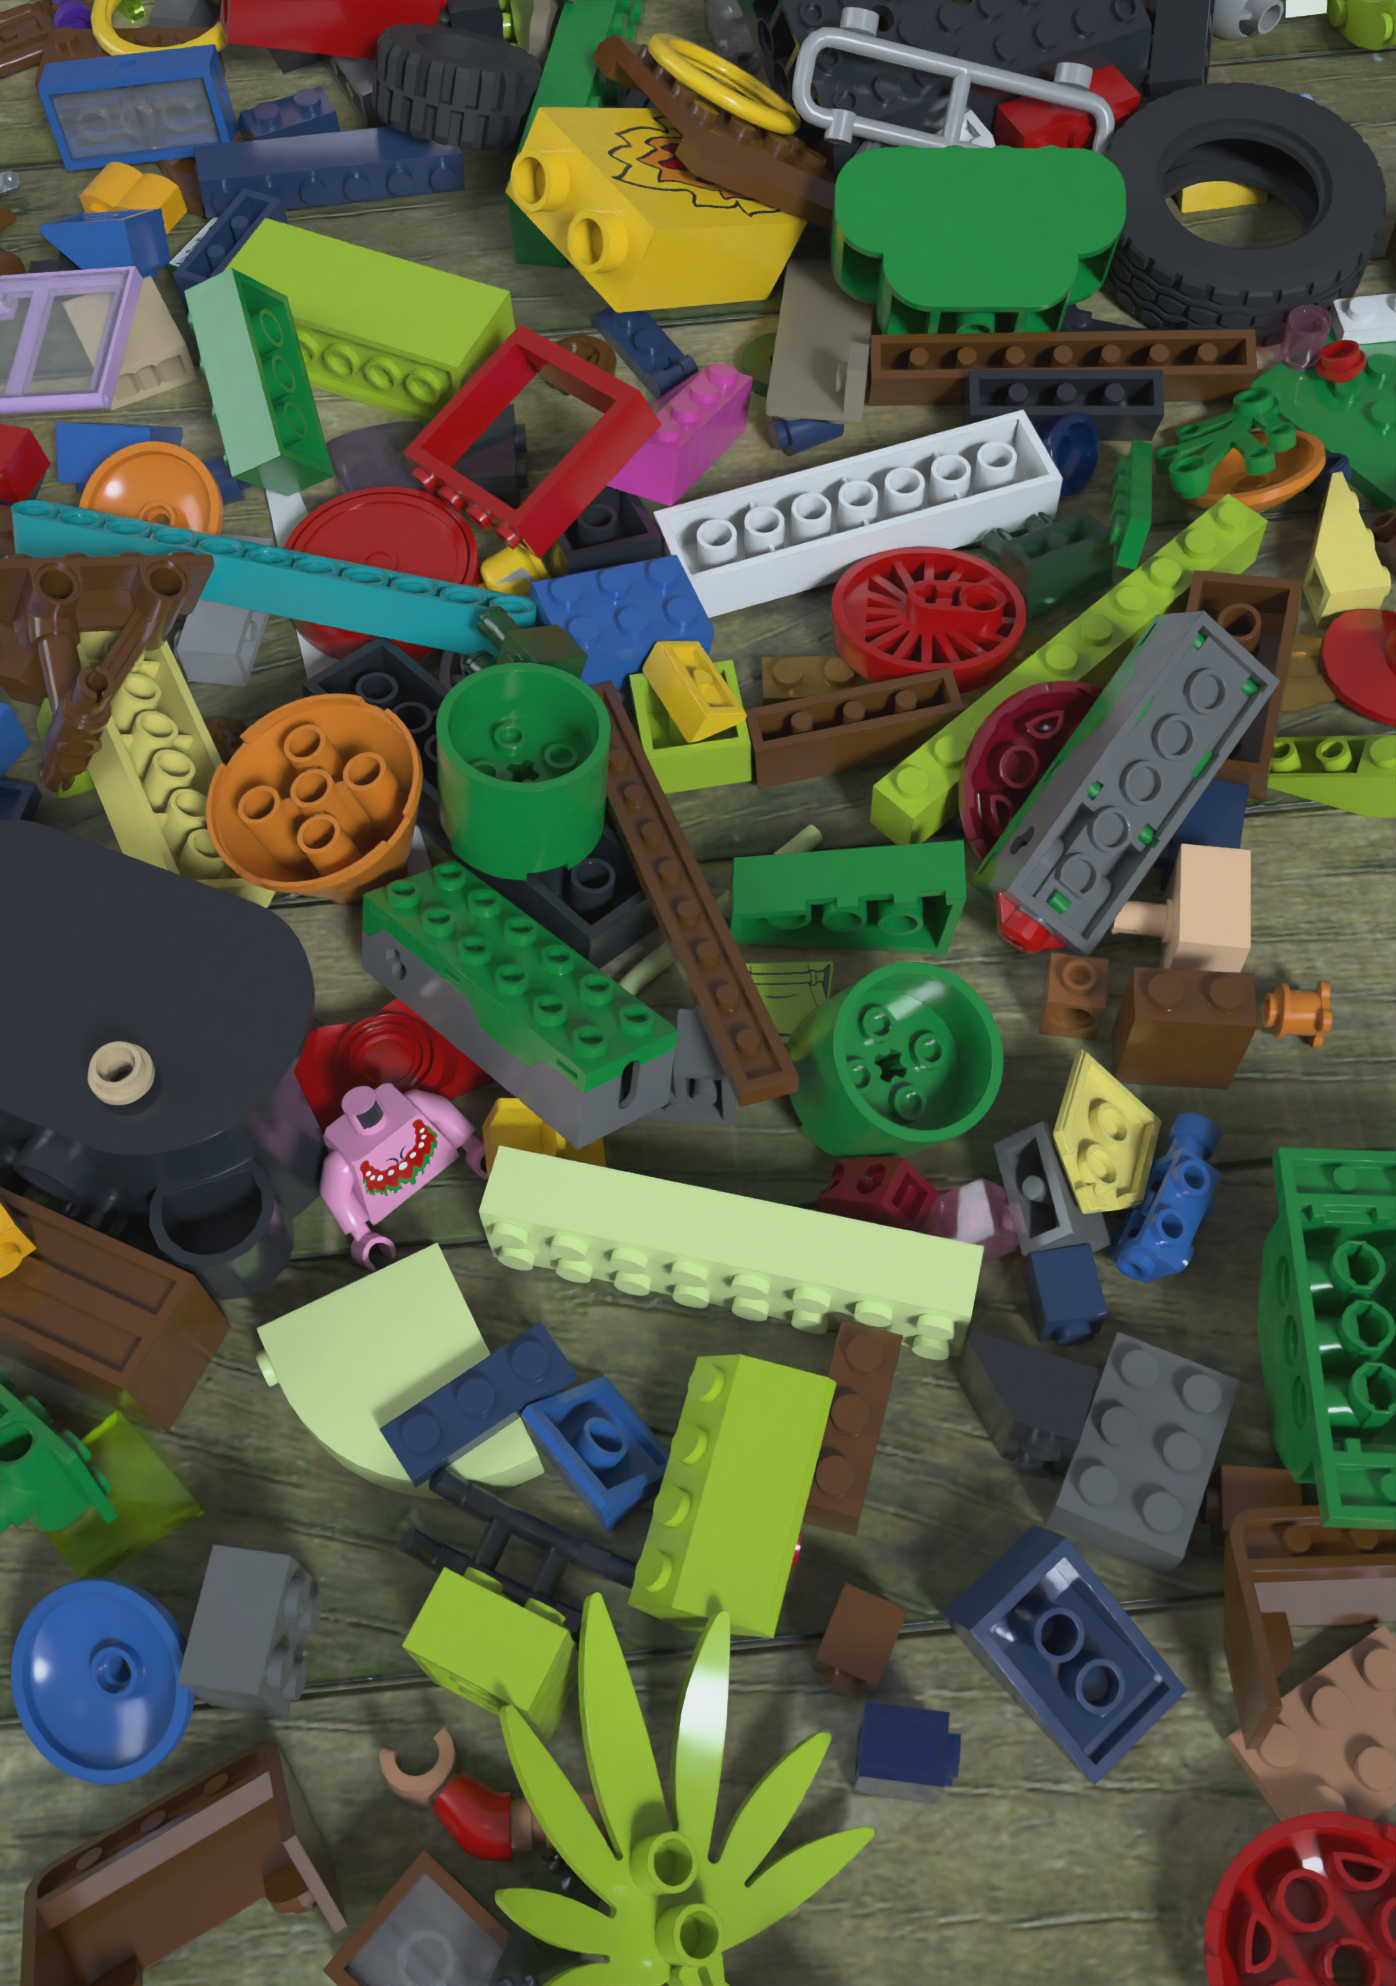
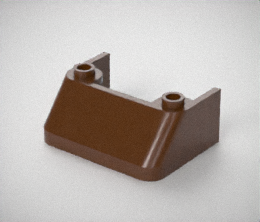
[1223,1505,1396,1750]
[20,1741,348,1986]

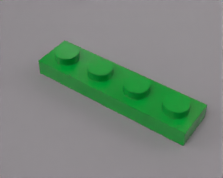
[1109,439,1152,570]

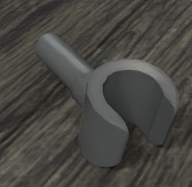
[713,38,761,74]

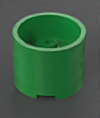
[436,662,611,880]
[786,962,1004,1159]

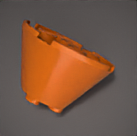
[206,693,423,904]

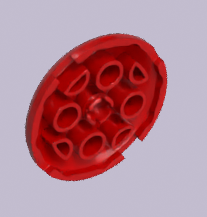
[1203,1811,1396,1986]

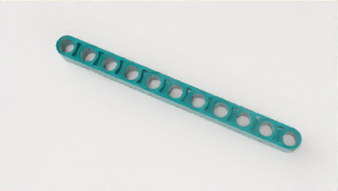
[11,500,537,661]

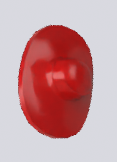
[1319,609,1396,727]

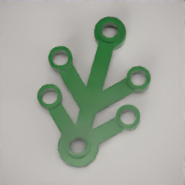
[1153,387,1297,499]

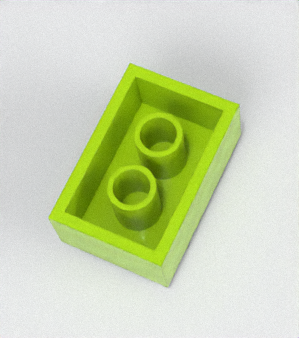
[402,1567,579,1743]

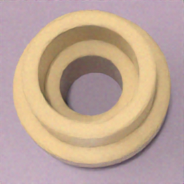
[88,1041,155,1105]

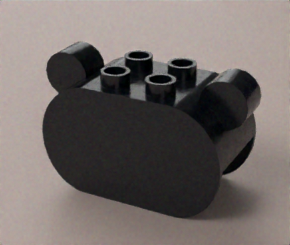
[0,820,328,1300]

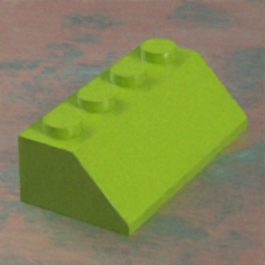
[628,1354,837,1638]

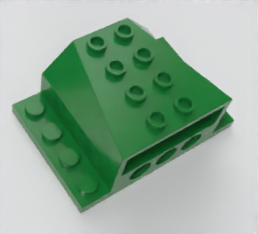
[1256,1147,1396,1530]

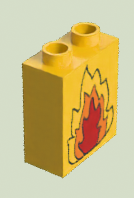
[505,107,807,313]

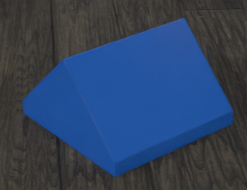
[521,1376,670,1534]

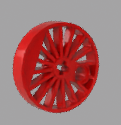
[831,546,1027,694]

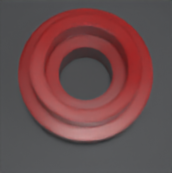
[1316,340,1366,383]

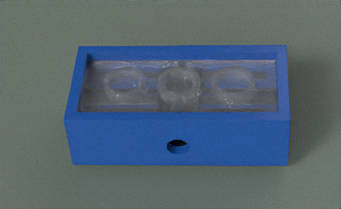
[37,44,238,171]

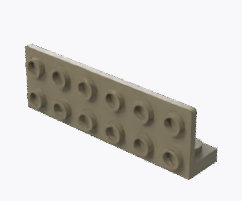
[765,259,873,424]

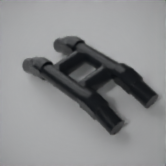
[399,1467,638,1642]

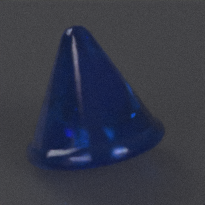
[1037,412,1099,497]

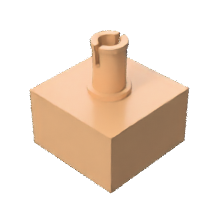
[1110,844,1251,973]

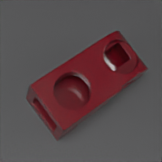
[817,1156,939,1233]

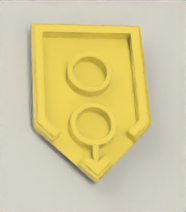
[1053,1049,1162,1214]

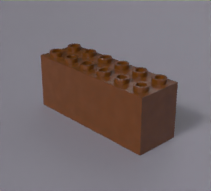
[0,1187,231,1434]

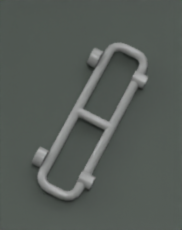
[792,7,1115,156]

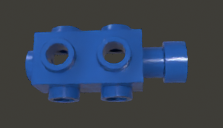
[1107,1113,1222,1284]

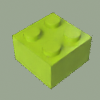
[629,660,751,794]

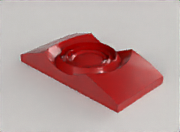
[293,998,496,1134]

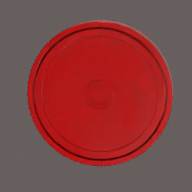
[283,486,482,660]

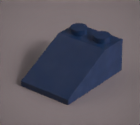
[941,1525,1187,1785]

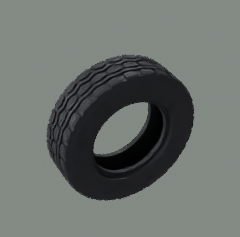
[1104,82,1387,347]

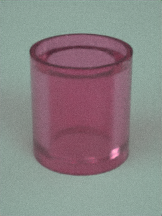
[1279,305,1332,371]

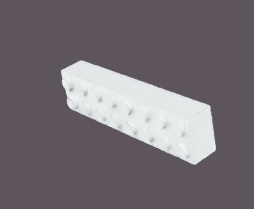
[653,410,1063,618]

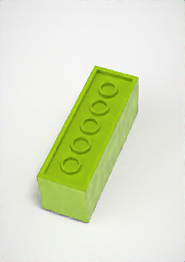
[223,218,515,424]

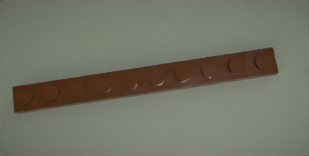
[590,681,799,1108]

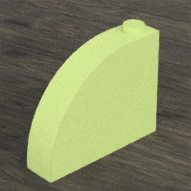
[255,1243,545,1499]

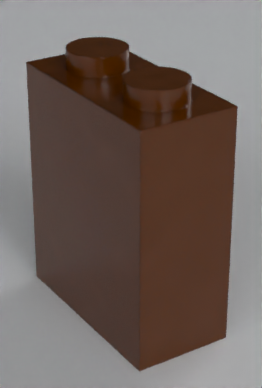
[1111,967,1258,1090]

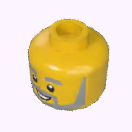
[477,545,552,597]

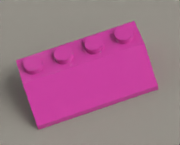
[606,364,753,507]

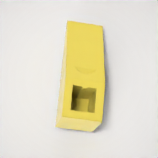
[1303,472,1391,627]

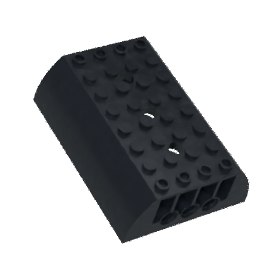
[737,0,1152,178]

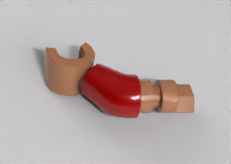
[379,1727,606,1862]

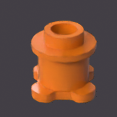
[1262,981,1332,1048]

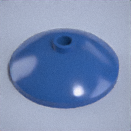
[11,1577,195,1784]

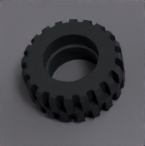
[371,23,543,151]

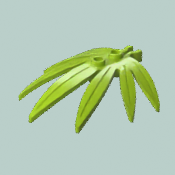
[495,1592,875,1986]

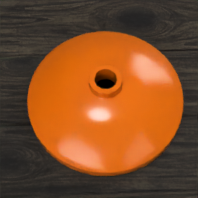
[1175,430,1326,514]
[79,441,223,536]

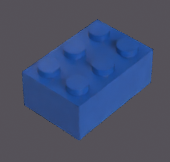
[530,555,715,690]

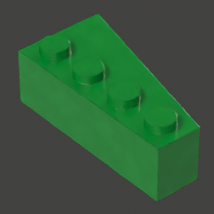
[728,840,967,955]

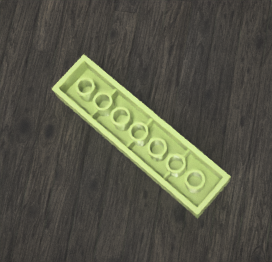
[479,1145,984,1360]

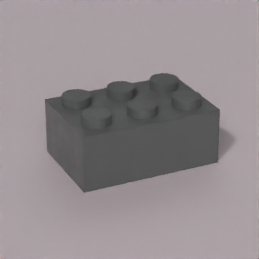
[1046,1332,1240,1576]

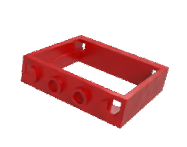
[402,324,662,559]

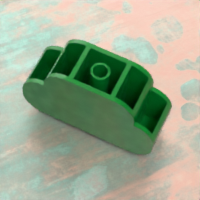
[831,145,1126,335]

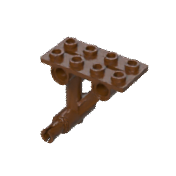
[0,551,215,792]

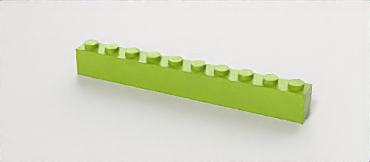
[870,493,1268,845]

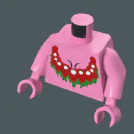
[319,1083,488,1271]

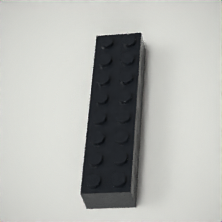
[302,637,659,970]

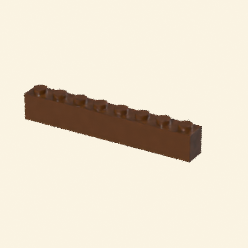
[868,329,1257,406]

